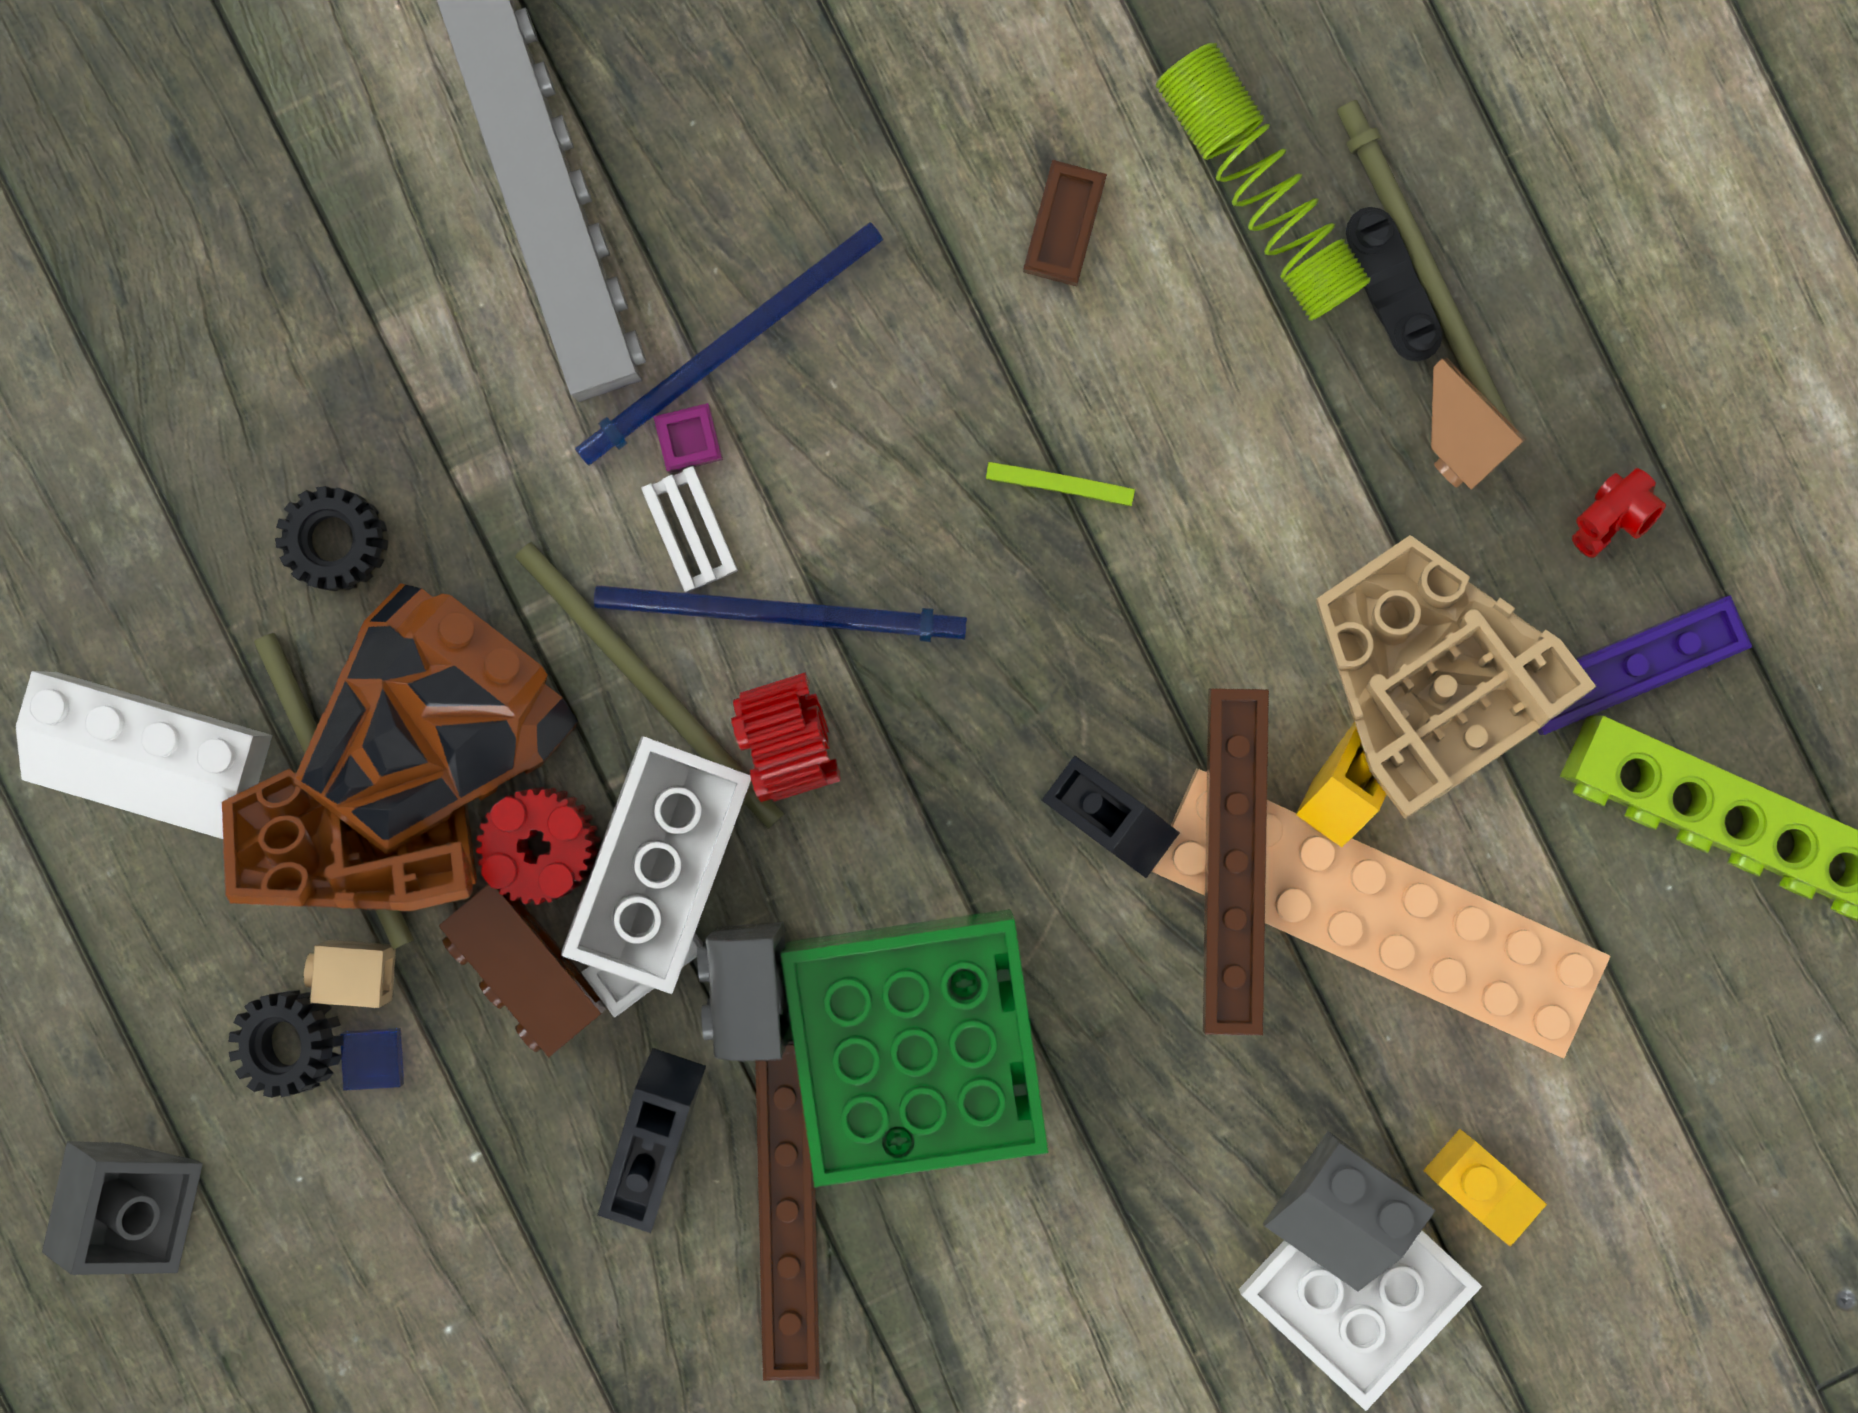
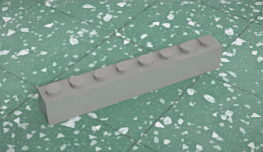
[437,0,646,402]

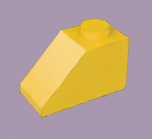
[1296,721,1387,847]
[1423,1129,1547,1247]

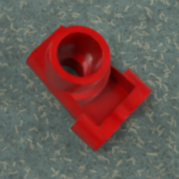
[1572,468,1666,558]

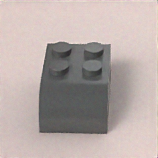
[697,922,792,1061]

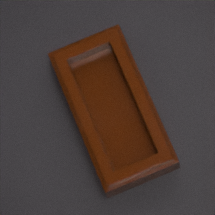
[1023,160,1107,287]

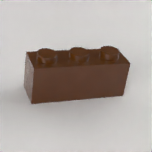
[439,884,607,1057]

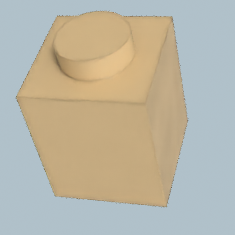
[304,940,396,1008]

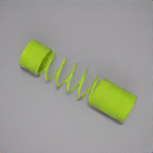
[1156,43,1370,321]

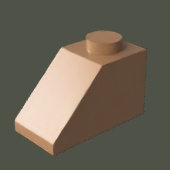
[1431,358,1527,490]

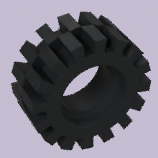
[275,486,388,591]
[228,990,344,1098]

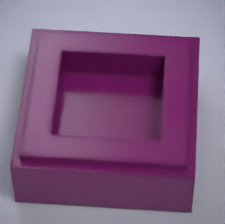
[653,403,723,473]

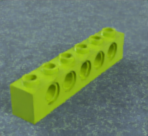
[1560,715,1858,921]

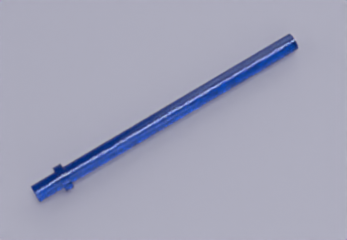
[575,222,883,466]
[594,585,967,642]

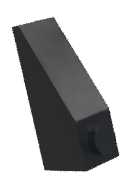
[598,1048,706,1233]

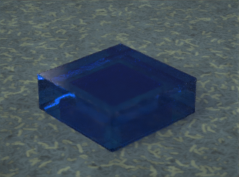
[340,1028,404,1091]

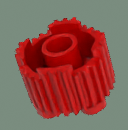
[731,672,841,802]
[476,787,601,905]

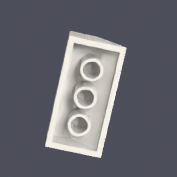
[16,671,272,839]
[562,736,751,994]

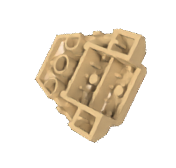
[1316,535,1596,819]

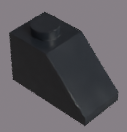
[1041,755,1180,878]

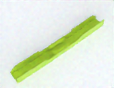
[986,462,1135,506]

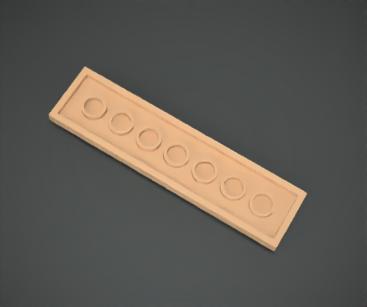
[1152,768,1611,1059]

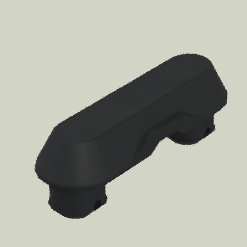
[1345,207,1442,362]

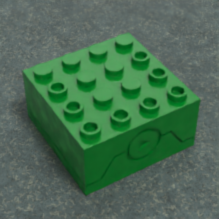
[781,909,1049,1187]

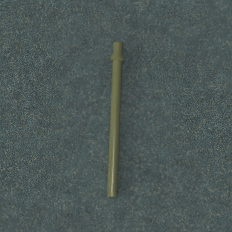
[1336,100,1514,425]
[515,542,784,829]

